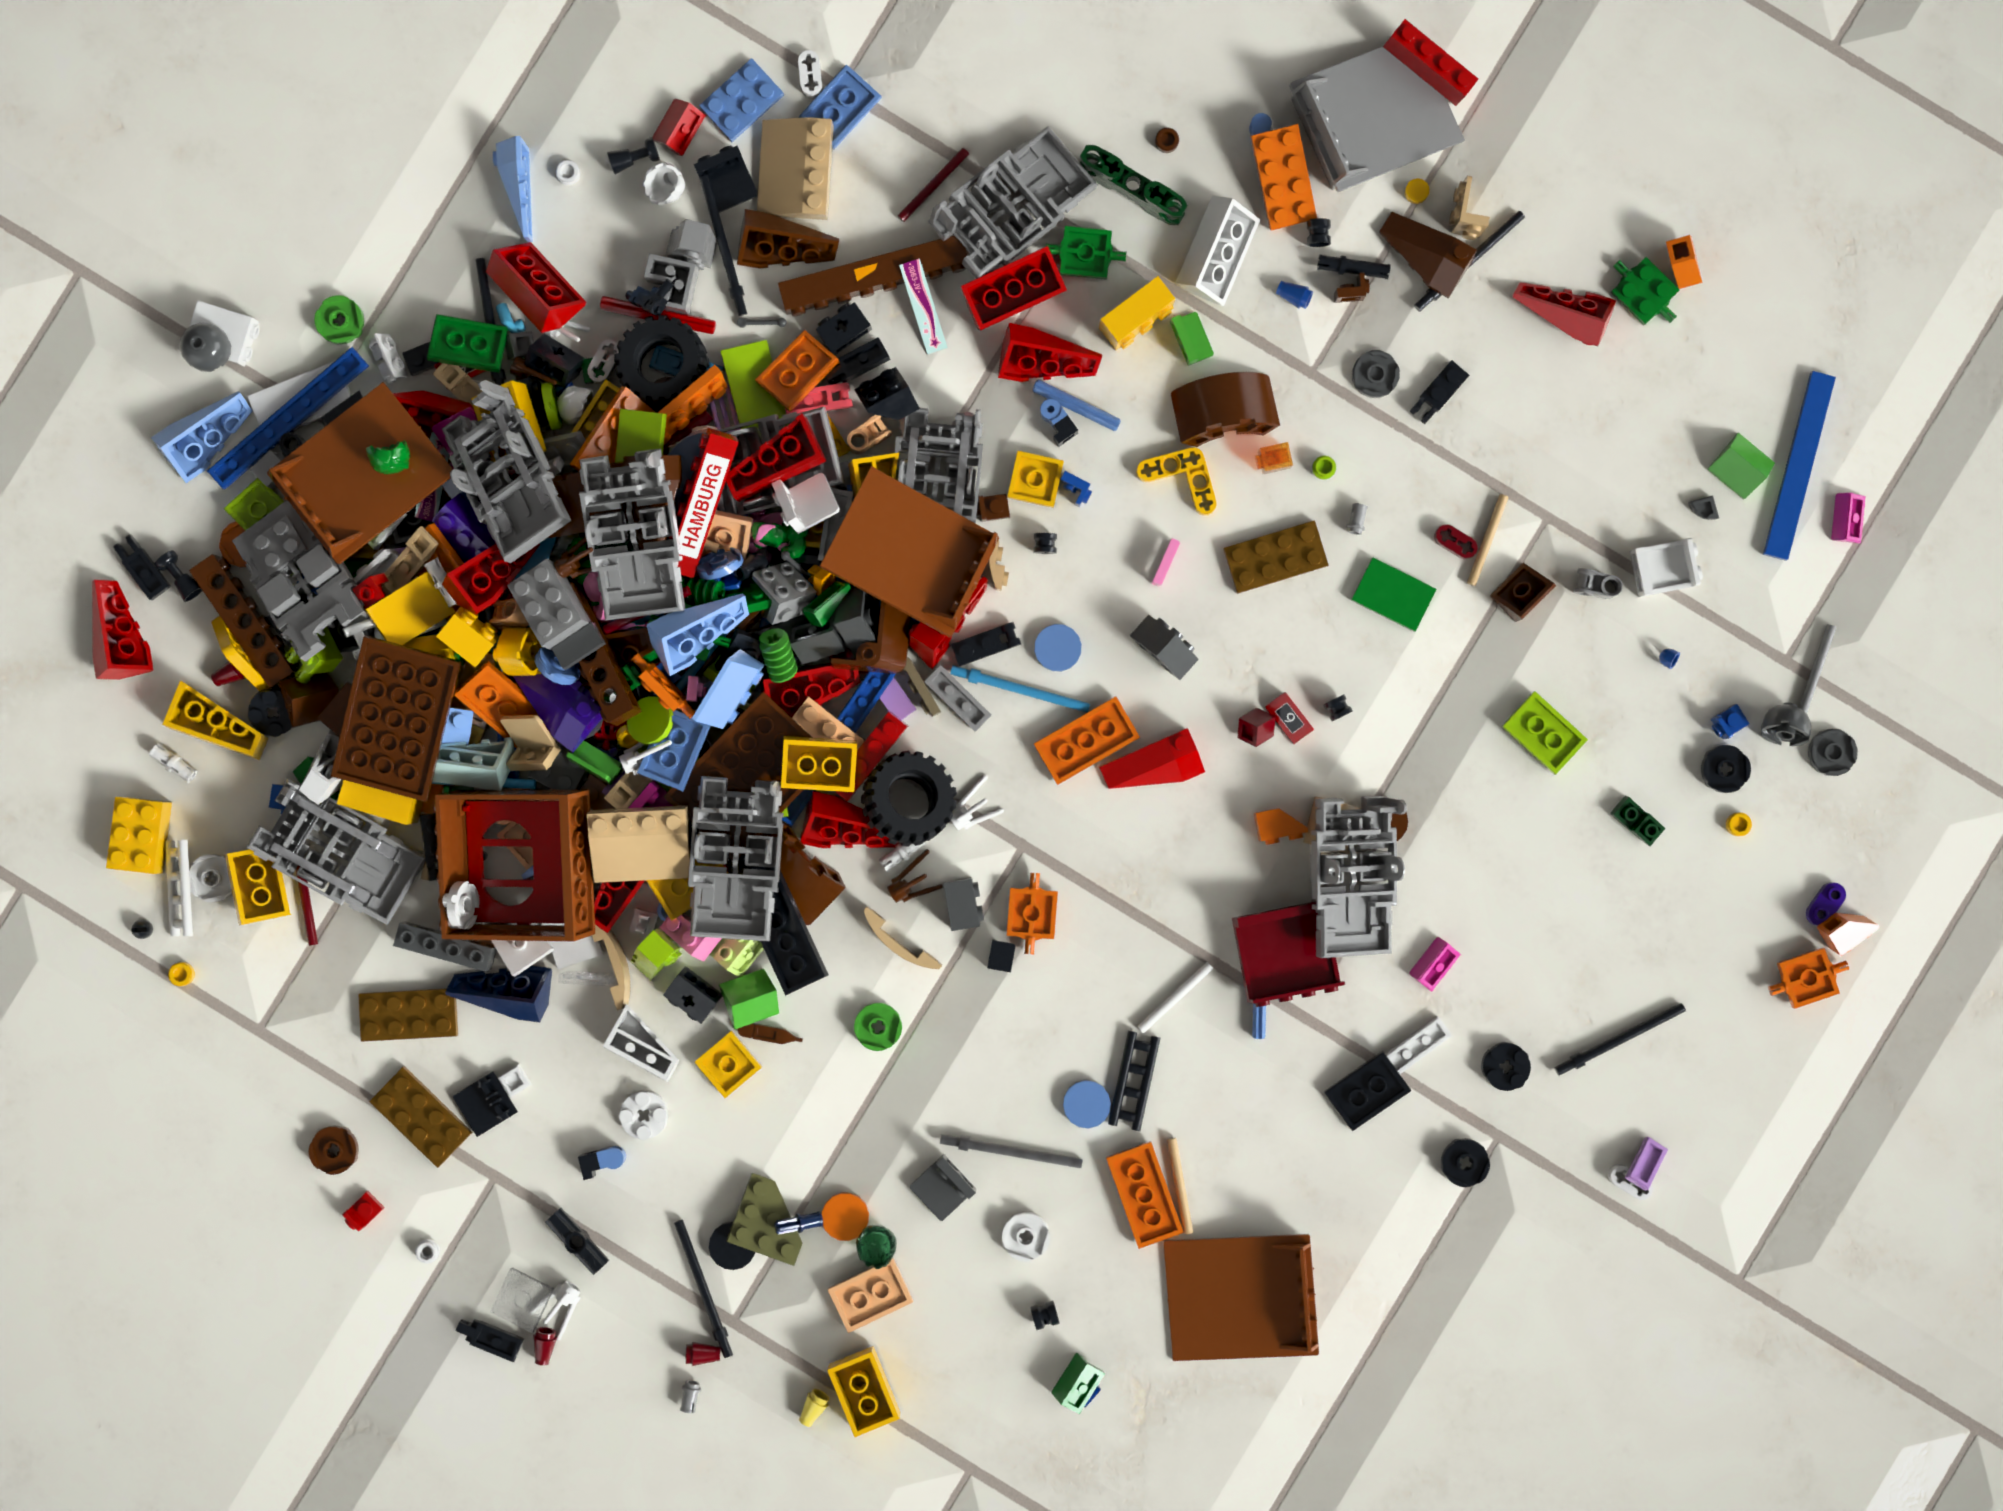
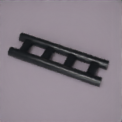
[1108,1030,1161,1131]

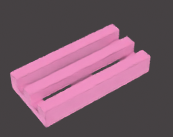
[1151,538,1180,587]

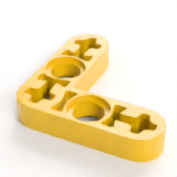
[1136,447,1217,516]
[211,615,270,691]

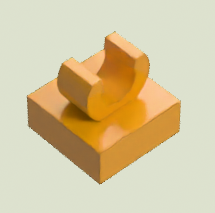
[808,565,836,596]

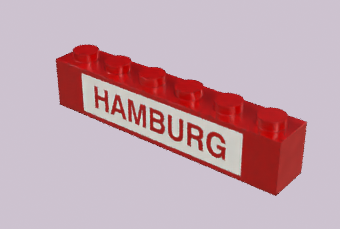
[668,428,739,578]

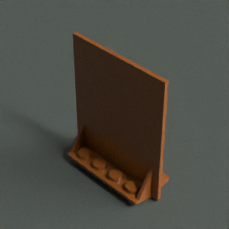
[267,382,453,564]
[819,466,999,637]
[1164,1234,1319,1361]

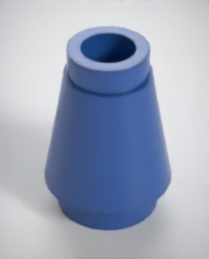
[1276,281,1313,309]

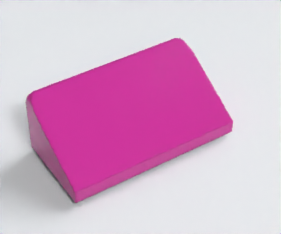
[1831,493,1866,543]
[1409,937,1461,992]

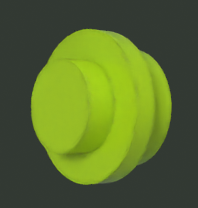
[1312,456,1336,480]

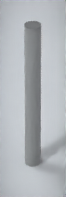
[1799,624,1837,713]

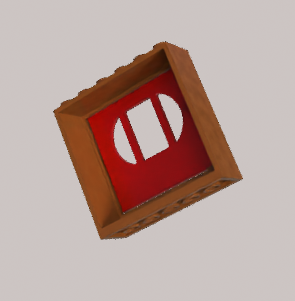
[434,790,595,942]

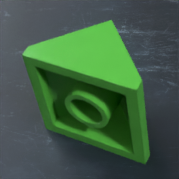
[1707,432,1775,500]
[719,969,779,1030]

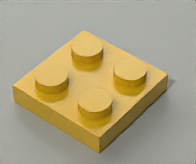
[1007,451,1064,508]
[695,1031,762,1098]

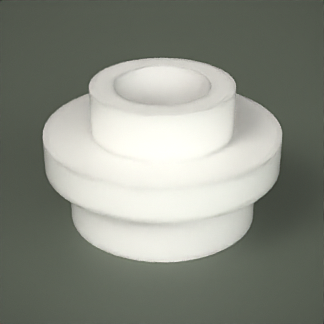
[415,1239,440,1264]

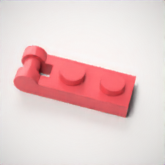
[786,383,853,414]

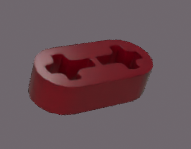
[1434,525,1478,559]

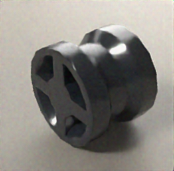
[1033,533,1057,554]
[1323,694,1353,721]

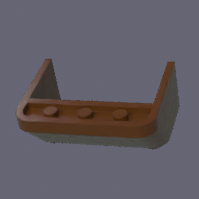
[831,601,911,674]

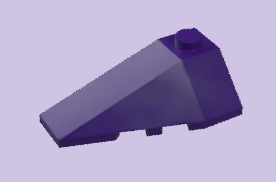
[513,673,603,753]

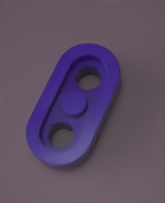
[1806,882,1846,926]

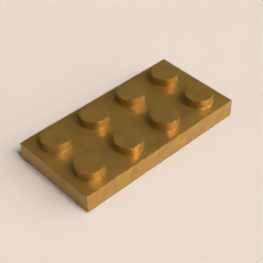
[1223,520,1329,594]
[358,988,458,1042]
[369,1066,473,1168]

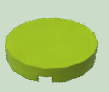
[541,382,562,430]
[627,696,673,745]

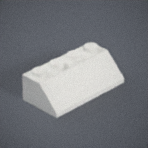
[1175,196,1260,306]

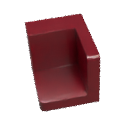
[1237,708,1276,747]

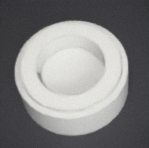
[555,160,580,185]

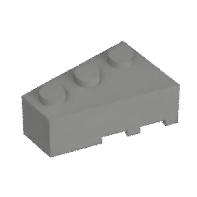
[665,219,717,270]

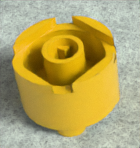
[493,627,542,676]

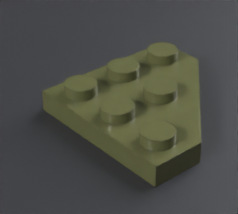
[726,1173,803,1266]

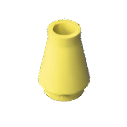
[799,1389,829,1427]

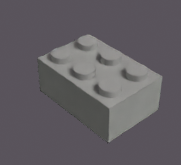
[507,559,591,651]

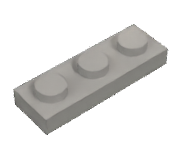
[818,488,854,561]
[924,665,992,732]

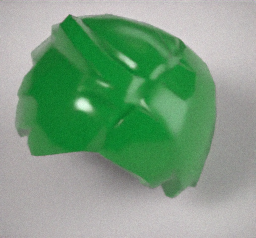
[366,440,411,474]

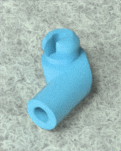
[496,303,526,333]

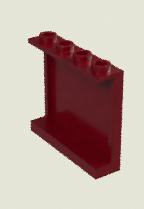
[1232,901,1345,1007]

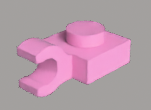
[686,676,707,703]

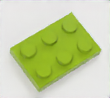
[1501,691,1588,775]

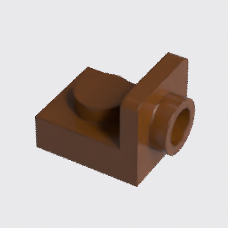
[1334,272,1370,303]
[976,494,1010,522]

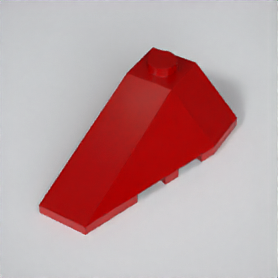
[1513,282,1617,347]
[998,323,1102,382]
[442,544,540,615]
[909,577,988,670]
[92,580,154,680]
[760,659,860,717]
[1099,728,1205,789]
[800,791,900,848]

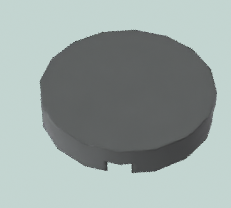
[1352,350,1400,398]
[1808,729,1858,776]

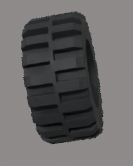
[614,315,710,411]
[861,751,957,847]

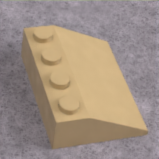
[757,117,834,220]
[587,805,690,883]

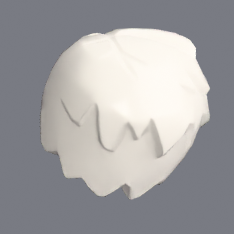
[643,162,685,205]
[557,386,594,425]

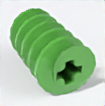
[759,628,798,683]

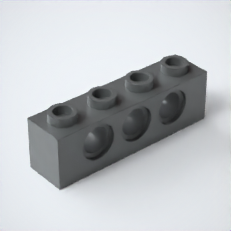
[393,922,497,972]

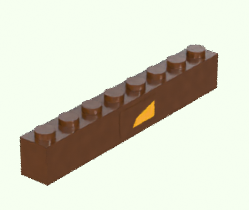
[778,235,968,317]

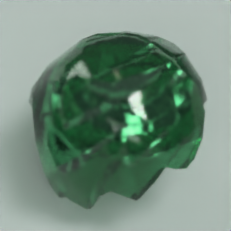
[856,1225,897,1269]

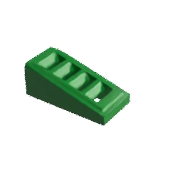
[802,581,851,627]

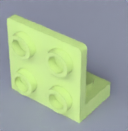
[710,938,764,977]

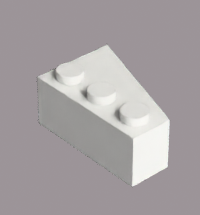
[299,730,343,805]

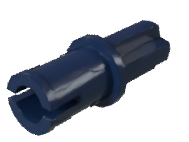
[774,1211,823,1234]

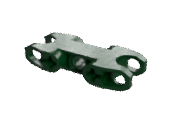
[1080,145,1188,225]

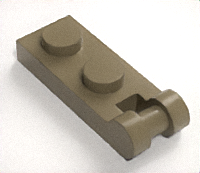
[903,657,941,717]

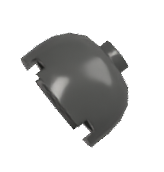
[180,323,231,372]
[1761,703,1811,746]

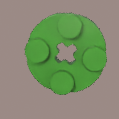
[314,295,364,344]
[854,1003,902,1051]

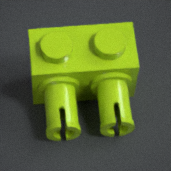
[285,627,343,683]

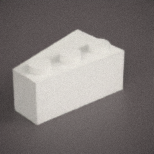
[603,1004,679,1082]

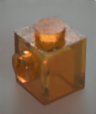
[1255,442,1293,474]

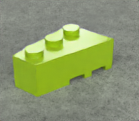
[630,928,682,981]

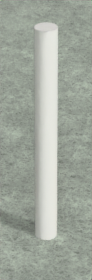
[1137,962,1213,1033]

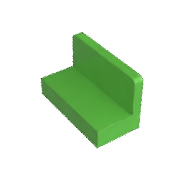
[1170,312,1214,366]
[566,741,623,785]

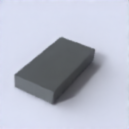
[552,622,606,670]

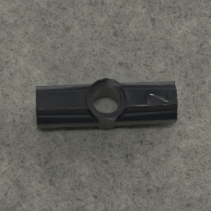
[545,1207,609,1275]

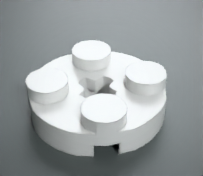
[189,854,232,902]
[443,881,479,929]
[619,1091,668,1140]
[1002,1212,1050,1262]

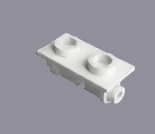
[369,333,408,384]

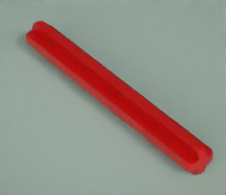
[600,296,716,334]

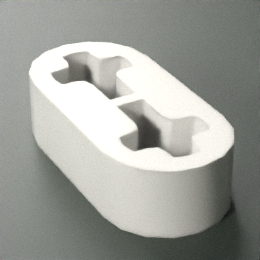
[798,50,823,98]
[588,339,619,384]
[1608,1164,1653,1200]

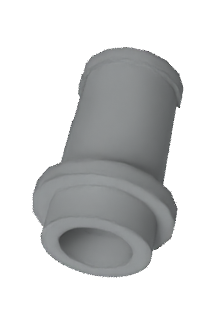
[1346,503,1368,535]
[680,1380,701,1413]

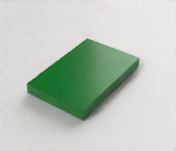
[427,314,508,373]
[1351,558,1437,632]

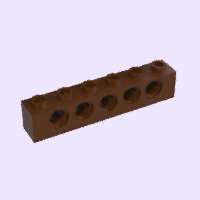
[189,554,298,689]
[570,582,642,726]

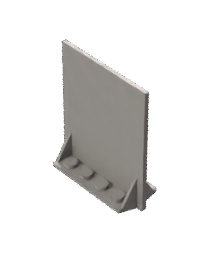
[1289,46,1465,192]

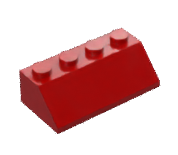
[486,242,586,333]
[960,246,1067,331]

